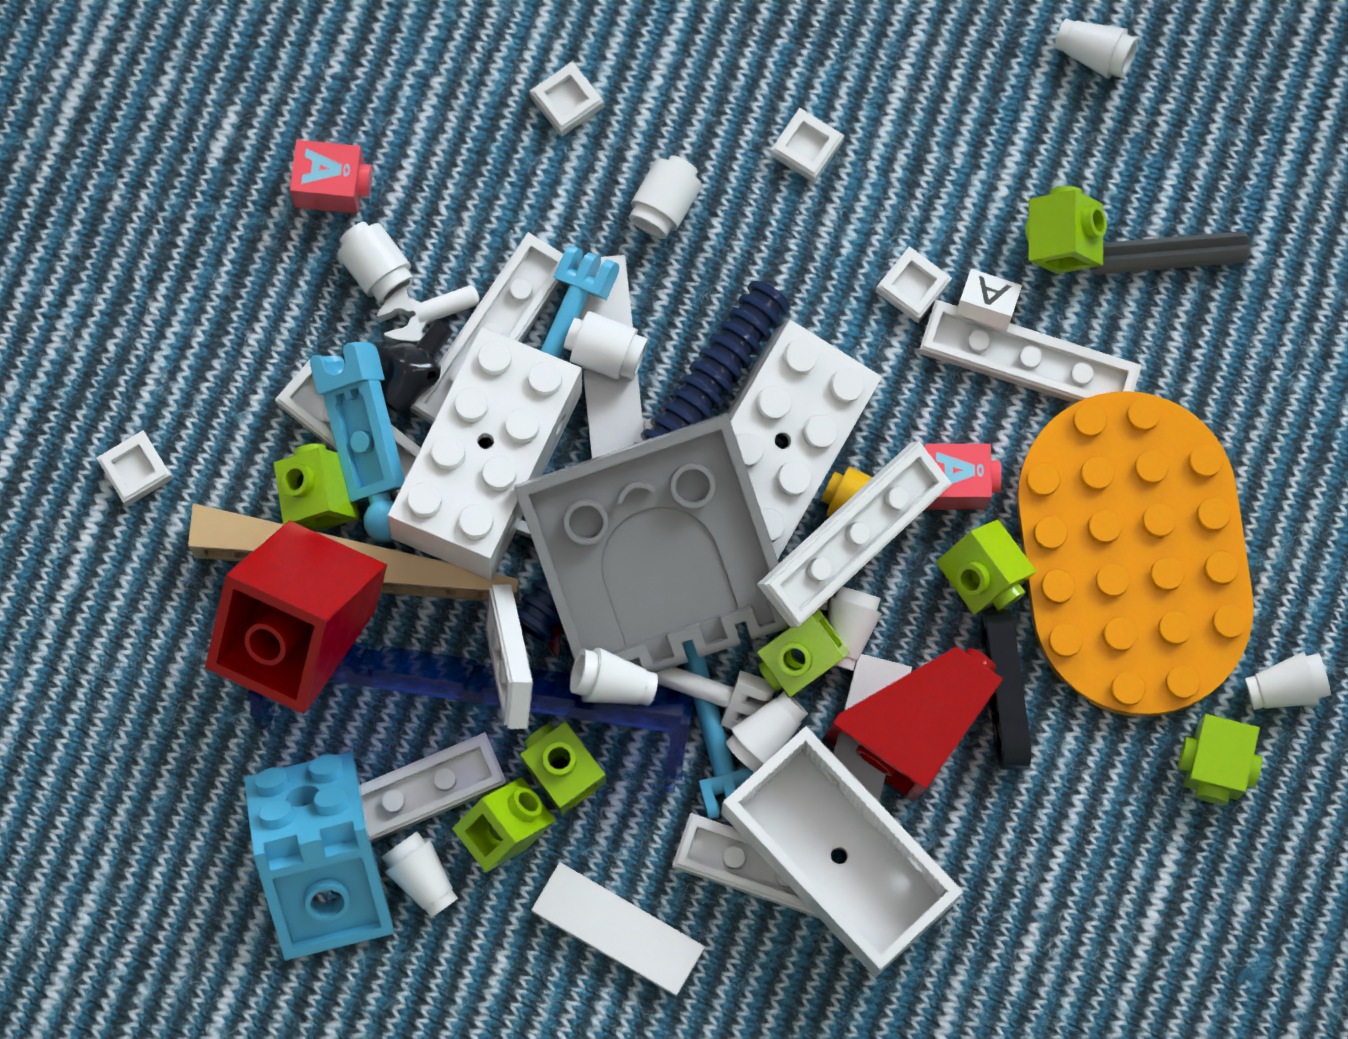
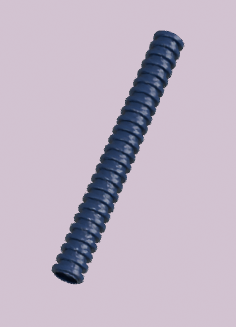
[517,281,791,642]

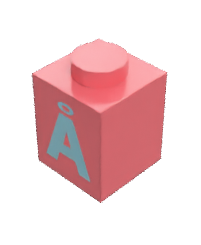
[290,139,372,214]
[924,444,1001,510]

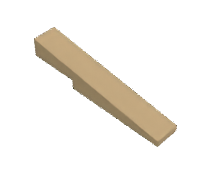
[188,503,520,604]

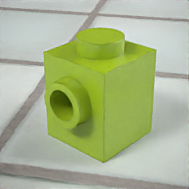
[1025,186,1107,274]
[273,443,359,532]
[936,519,1037,615]
[757,608,850,697]
[1178,714,1263,805]
[520,721,606,816]
[452,777,556,872]

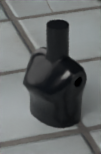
[379,319,454,416]

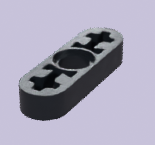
[980,609,1031,770]

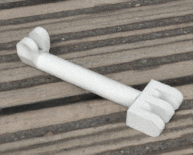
[630,658,775,729]

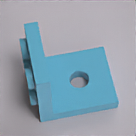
[244,751,395,961]

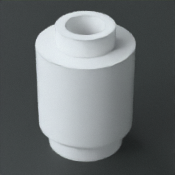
[629,155,702,239]
[337,222,414,304]
[564,311,648,380]

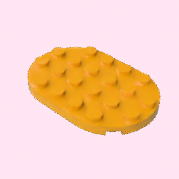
[1016,391,1254,717]

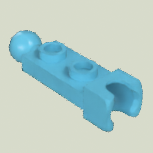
[310,342,405,543]

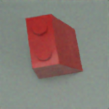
[204,520,387,714]
[823,646,1003,803]

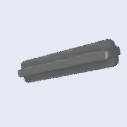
[1092,231,1250,275]

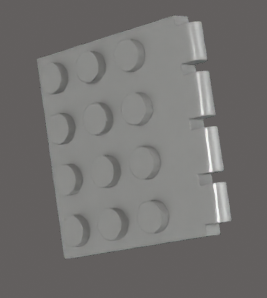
[514,413,789,673]

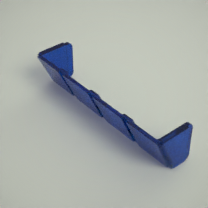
[247,641,694,792]

